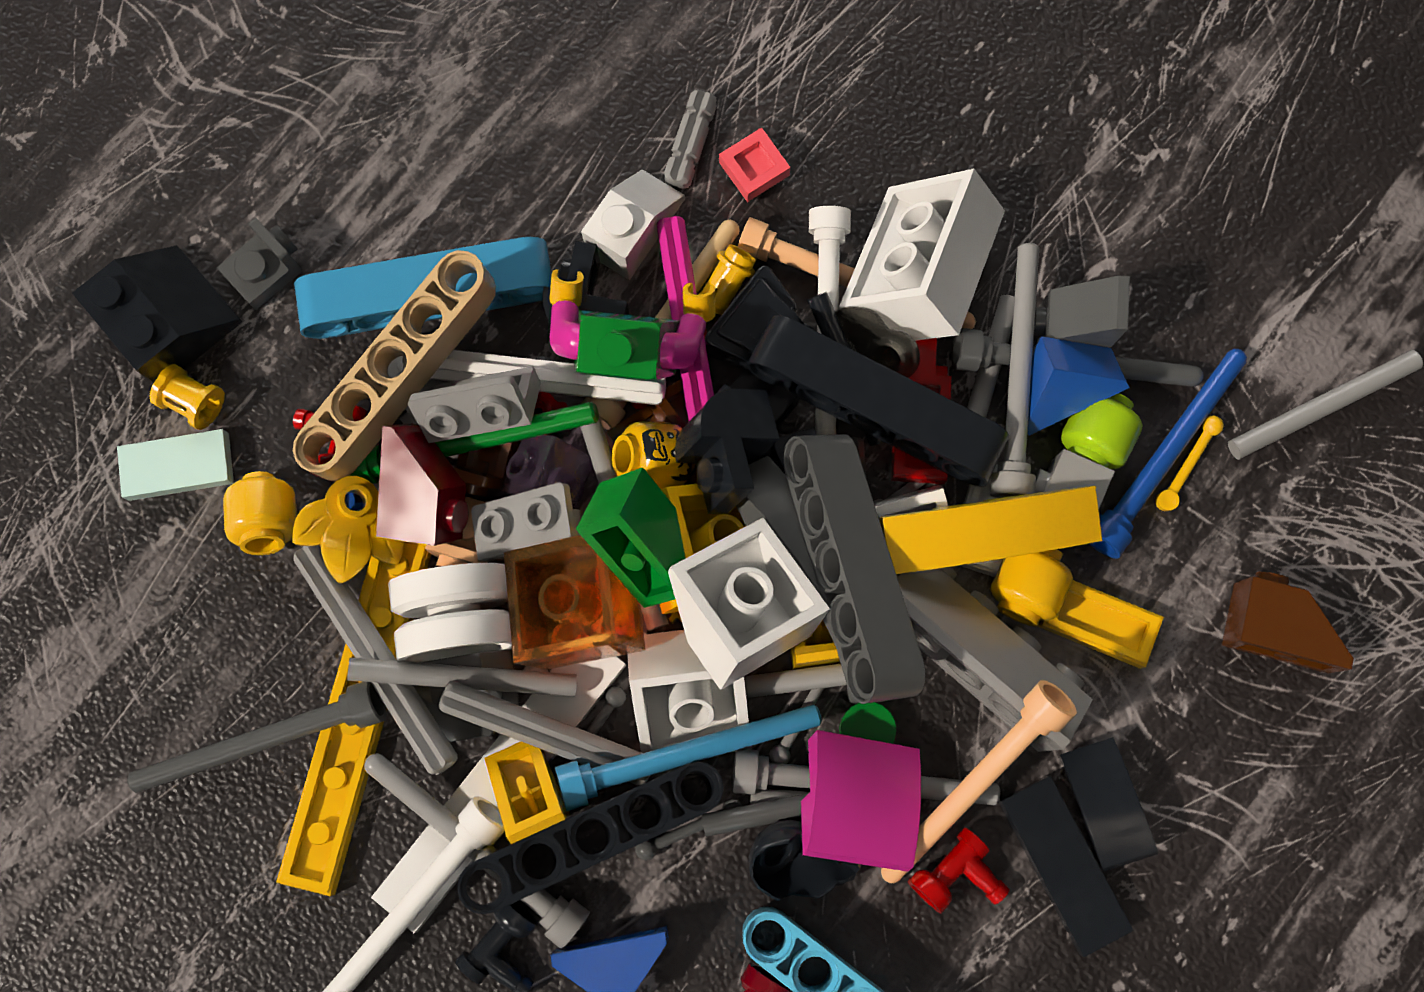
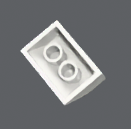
[839,169,1005,341]

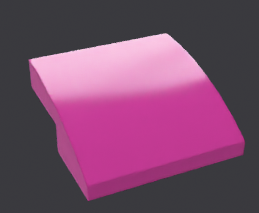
[801,730,921,872]

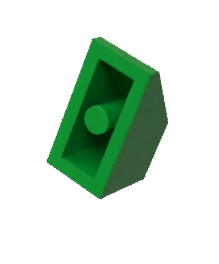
[576,467,686,608]

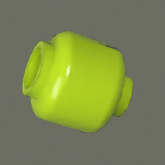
[1061,393,1143,469]

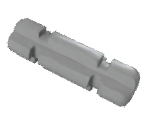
[664,90,717,189]

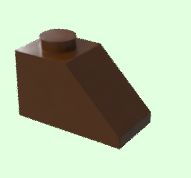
[1222,572,1354,673]

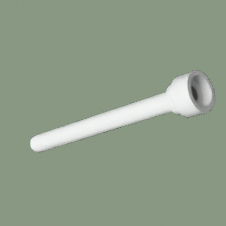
[809,206,851,435]
[323,796,505,992]

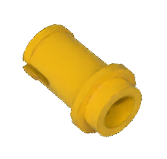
[698,244,756,315]

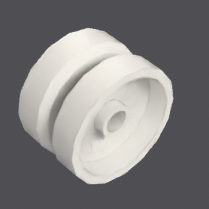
[388,563,521,663]

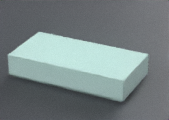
[117,429,234,501]

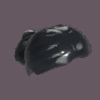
[748,820,862,900]

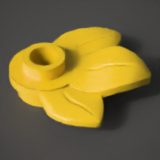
[292,476,404,584]

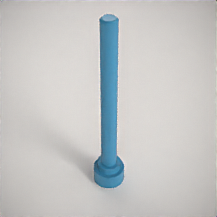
[555,704,822,812]

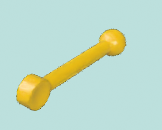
[1155,416,1224,511]

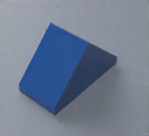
[1027,336,1130,435]
[550,926,669,992]

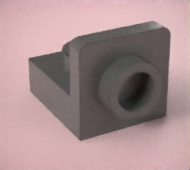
[217,217,303,310]

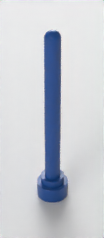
[1089,349,1247,559]

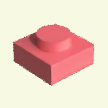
[719,127,790,202]

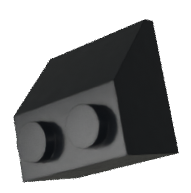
[72,245,243,383]

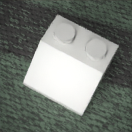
[668,518,830,690]
[627,630,752,753]

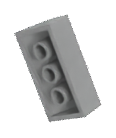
[897,567,1093,752]

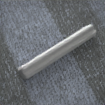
[439,681,650,786]

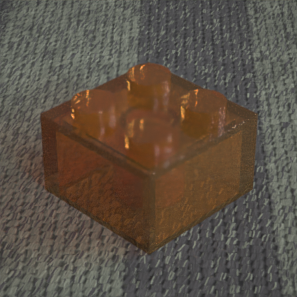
[504,535,646,670]

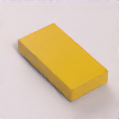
[1039,580,1164,669]

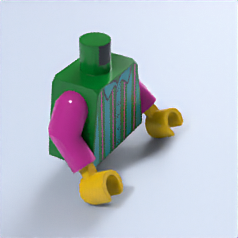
[549,269,715,380]

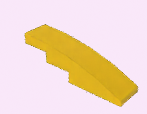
[880,485,1102,574]

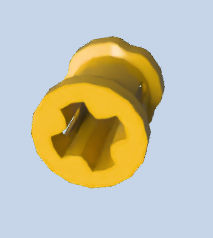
[150,364,225,430]

